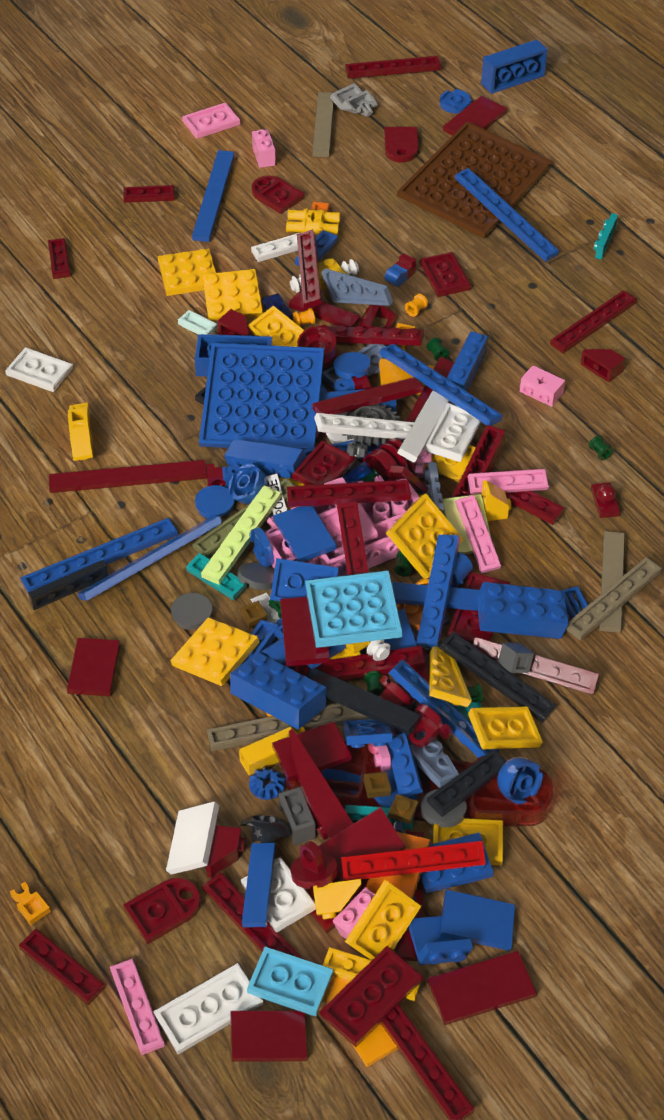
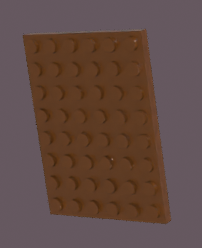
[397,121,552,239]

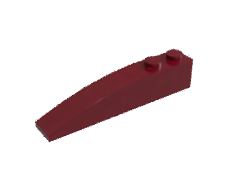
[443,425,505,515]
[288,728,353,841]

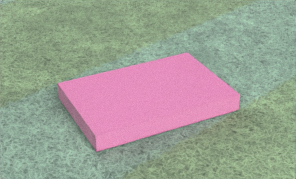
[182,103,240,139]

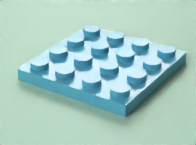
[305,571,402,648]

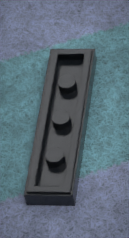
[28,560,108,610]
[427,749,506,817]

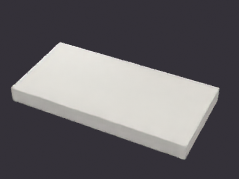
[424,403,481,462]
[153,963,263,1054]

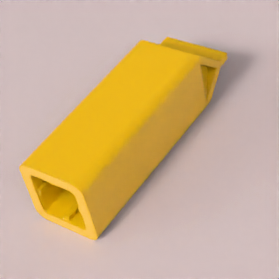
[239,726,305,776]

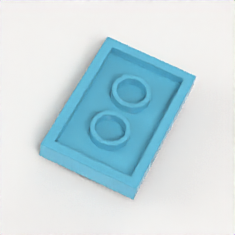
[247,947,333,1017]

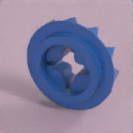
[249,767,285,800]

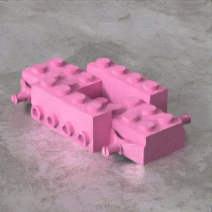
[264,475,419,577]

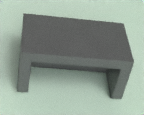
[278,787,315,845]

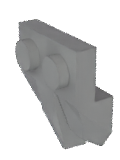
[330,83,378,117]

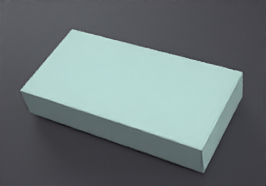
[178,310,218,335]

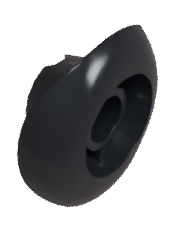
[240,815,292,843]

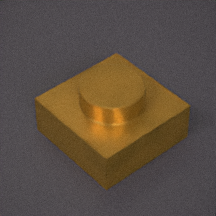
[240,601,268,628]
[363,772,391,798]
[388,794,418,825]

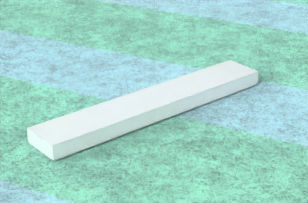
[397,391,449,463]
[314,413,414,440]

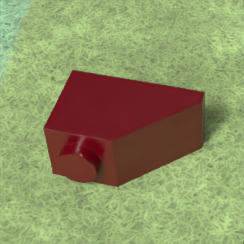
[217,309,249,336]
[581,349,626,383]
[206,825,245,878]

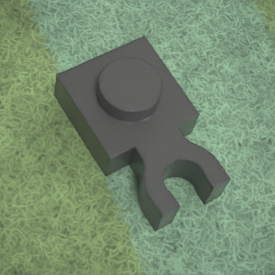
[347,442,368,458]

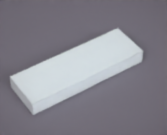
[251,233,299,262]

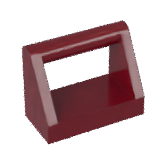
[358,305,397,328]

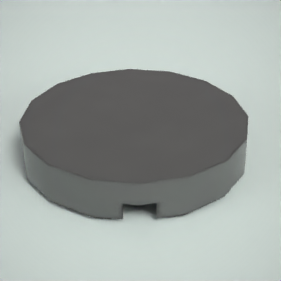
[237,563,274,590]
[171,593,213,630]
[421,789,467,828]

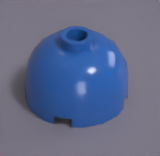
[228,464,268,504]
[497,757,543,804]

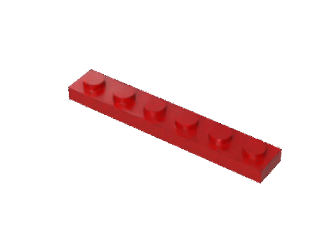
[341,841,486,881]

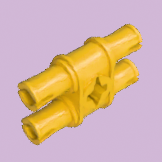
[286,208,340,235]

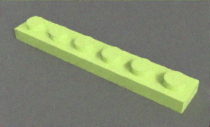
[201,485,282,585]

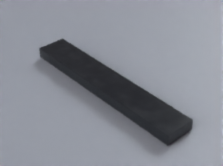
[439,631,557,723]
[305,668,421,735]

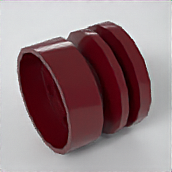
[297,326,338,372]
[364,438,416,481]

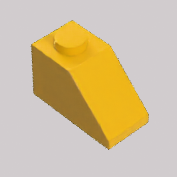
[481,480,511,521]
[313,879,362,919]

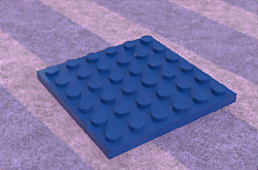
[199,343,324,450]

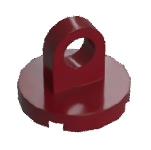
[379,675,416,709]
[409,703,453,748]
[290,841,338,889]

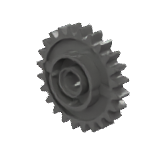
[340,404,400,446]

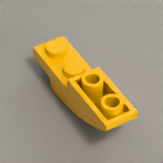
[68,402,93,461]

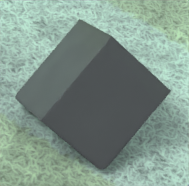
[498,643,534,673]

